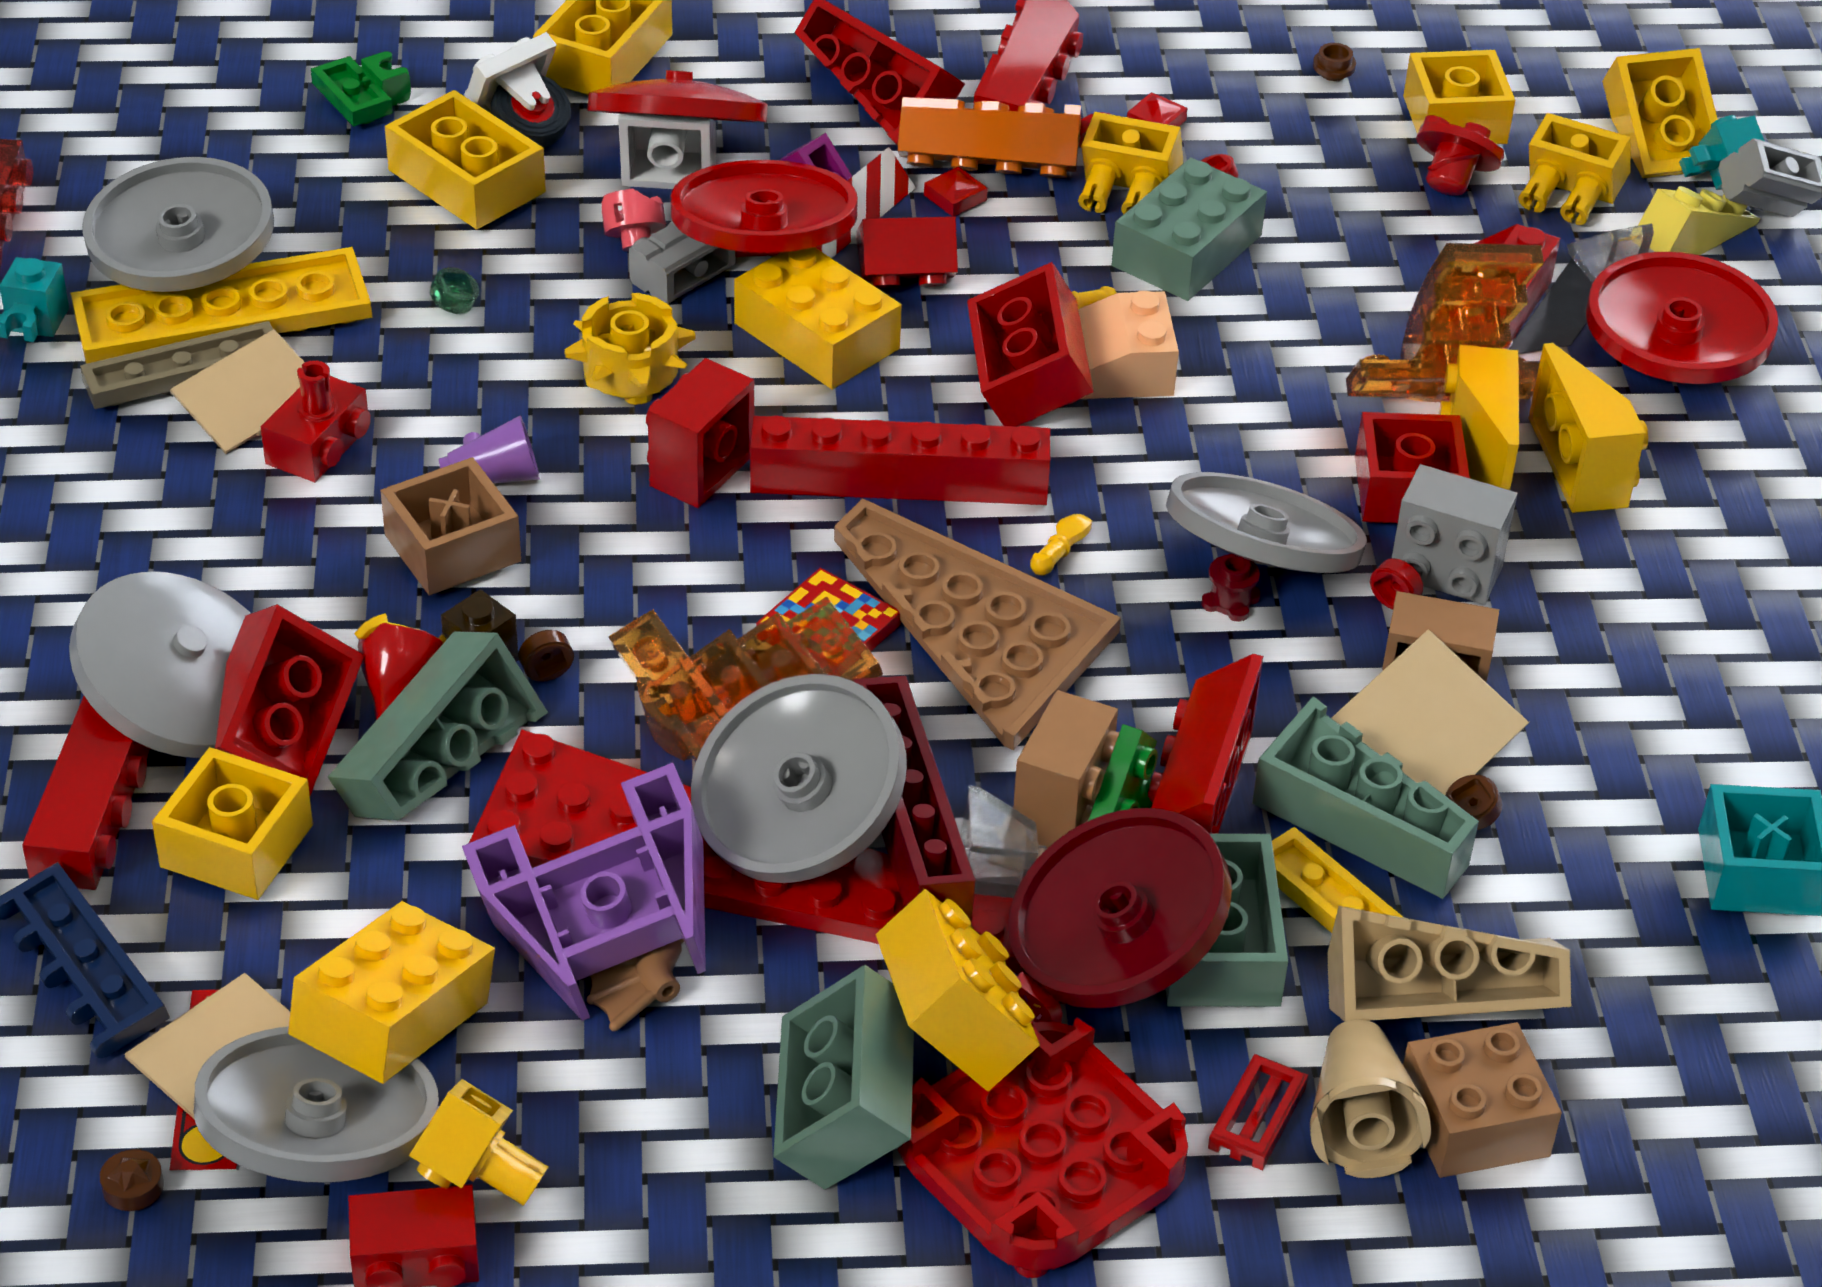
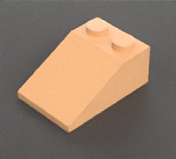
[1078,291,1179,399]

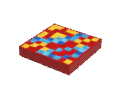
[756,567,901,677]

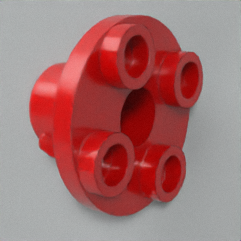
[1416,115,1504,196]

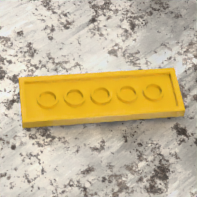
[70,247,372,364]

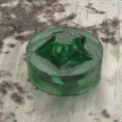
[429,267,480,314]

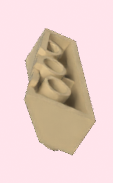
[1327,906,1571,1022]

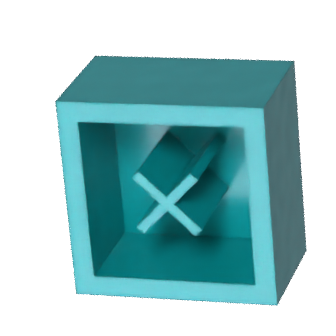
[1698,784,1822,916]

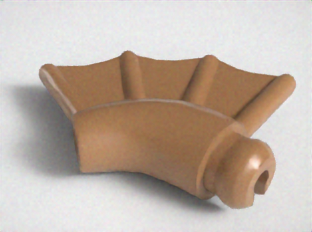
[586,938,684,1031]

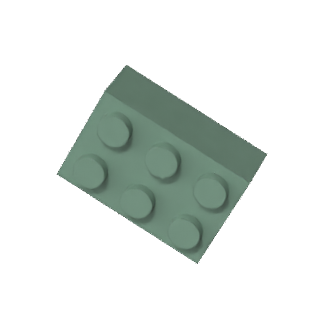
[1111,158,1267,301]
[1165,834,1288,1007]
[773,965,914,1190]

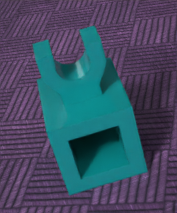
[1679,115,1765,190]
[0,257,69,342]

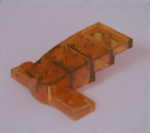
[1346,243,1544,402]
[608,597,883,762]

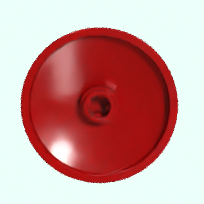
[587,70,768,123]
[671,160,858,253]
[1586,252,1778,384]

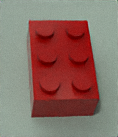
[967,262,1094,426]

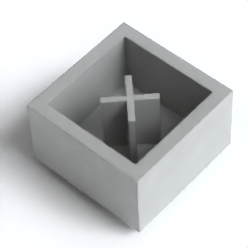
[1392,464,1518,605]

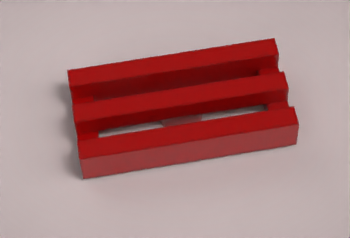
[1208,1054,1308,1171]

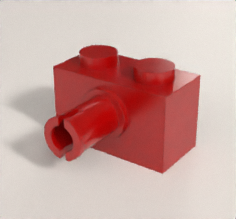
[260,360,371,483]

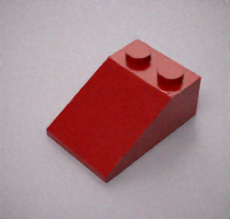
[215,604,365,796]

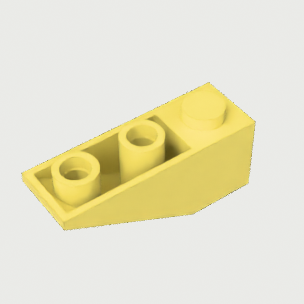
[1632,186,1760,255]

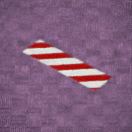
[815,147,916,258]

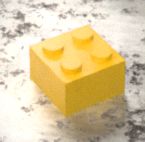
[1403,50,1516,144]
[152,747,313,900]

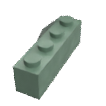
[328,631,548,821]
[1252,696,1479,899]

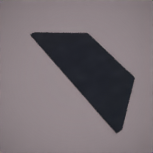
[1509,257,1594,354]

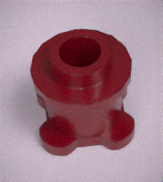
[1201,554,1260,622]

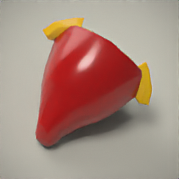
[354,613,447,720]

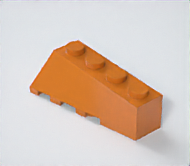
[897,97,1081,178]

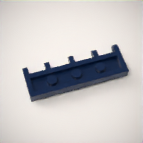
[0,862,170,1058]

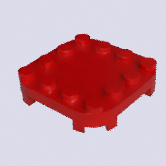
[898,1018,1188,1278]

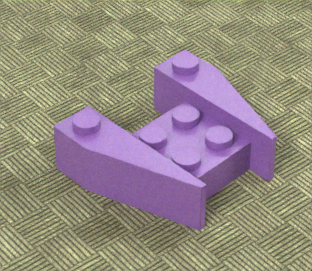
[462,763,706,1021]

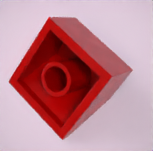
[856,216,958,288]

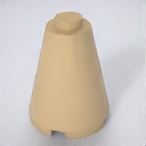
[1310,1019,1431,1178]

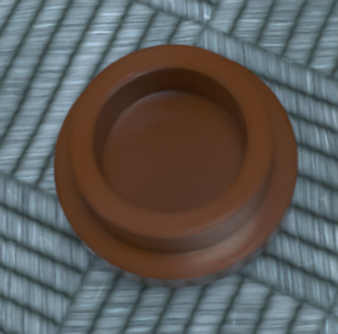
[1313,43,1356,81]

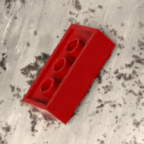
[1148,654,1264,834]

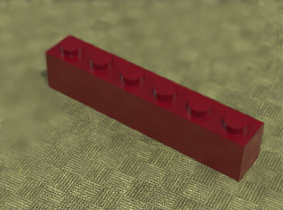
[853,676,976,927]

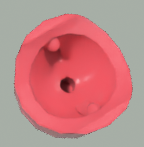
[602,188,666,252]

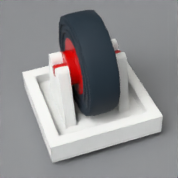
[464,32,571,148]

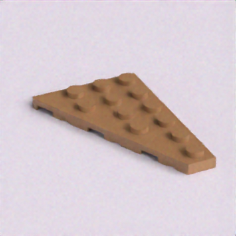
[834,498,1121,750]

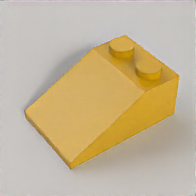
[1602,48,1718,178]
[1528,343,1648,513]
[1439,345,1519,490]

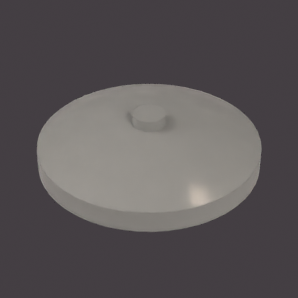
[82,157,274,292]
[1166,472,1367,573]
[69,572,251,758]
[691,674,907,883]
[193,1026,439,1182]

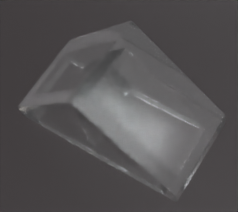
[1567,223,1654,283]

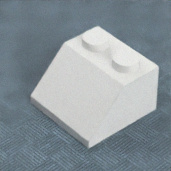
[618,113,716,189]

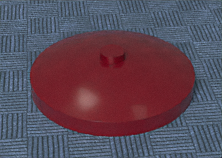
[1008,808,1232,1008]

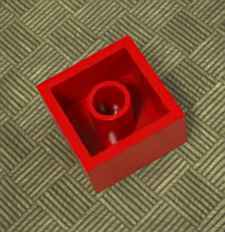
[646,358,754,508]
[1355,412,1470,523]

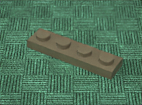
[80,321,273,409]

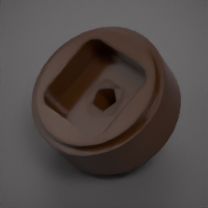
[518,630,574,682]
[1445,775,1502,830]
[100,1149,164,1211]

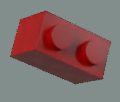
[348,1184,479,1287]

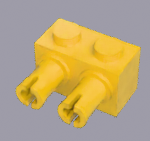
[1078,112,1183,214]
[1518,113,1631,225]
[409,1079,549,1206]

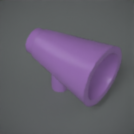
[438,415,540,484]

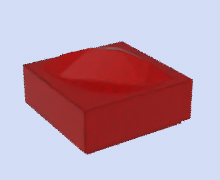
[1127,92,1188,127]
[924,166,988,216]

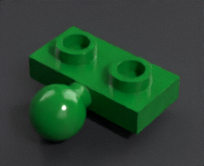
[1088,724,1158,821]

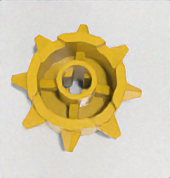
[564,293,696,405]

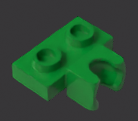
[311,51,411,127]

